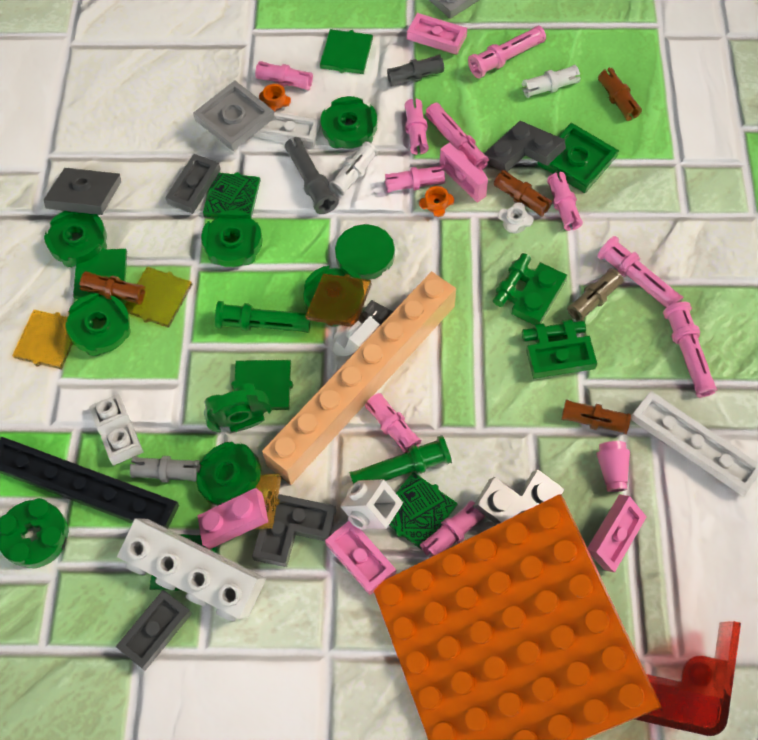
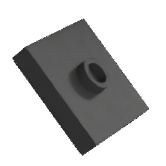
[43,167,121,215]

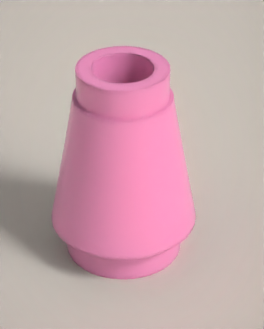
[596,441,630,492]

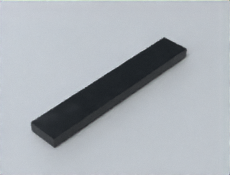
[0,437,179,529]

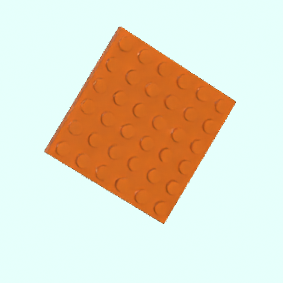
[374,494,661,740]

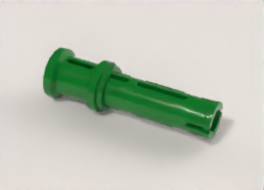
[215,301,311,333]
[349,435,452,484]

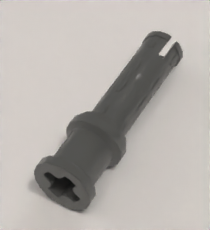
[285,137,339,214]

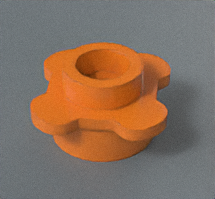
[259,84,291,112]
[419,186,454,217]

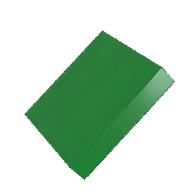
[537,123,619,193]

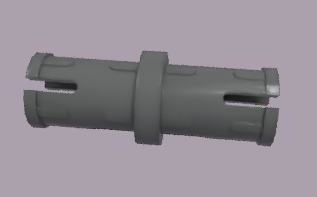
[387,54,444,86]

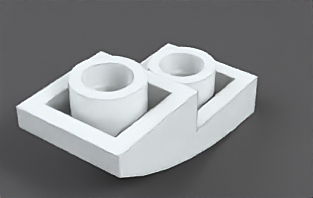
[332,316,380,356]
[89,393,144,466]

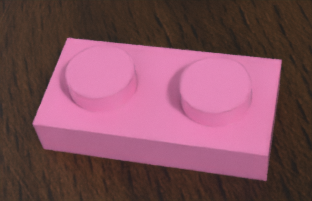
[407,13,467,55]
[440,142,488,203]
[197,488,269,550]
[587,494,647,573]
[325,521,396,595]

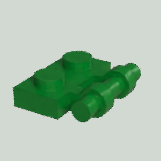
[493,253,567,325]
[522,319,598,379]

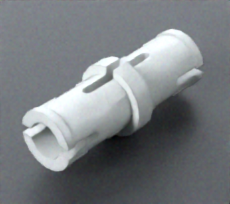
[522,65,581,98]
[330,142,378,196]

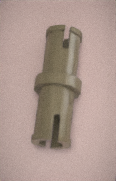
[567,268,624,321]

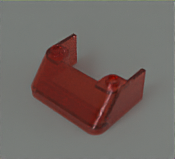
[634,621,741,736]

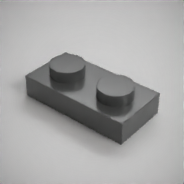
[165,154,221,214]
[116,590,192,671]

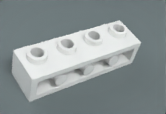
[117,518,266,621]

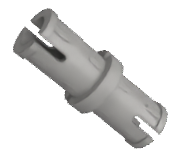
[130,456,201,483]

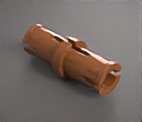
[598,68,642,121]
[494,170,552,217]
[80,271,146,305]
[561,399,631,434]

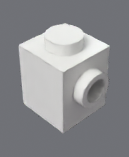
[340,479,403,530]

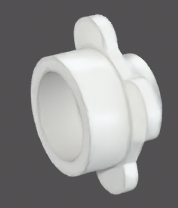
[498,203,534,234]

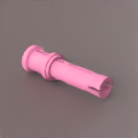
[468,25,546,79]
[597,236,684,308]
[663,302,717,398]

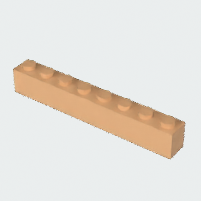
[262,271,456,485]

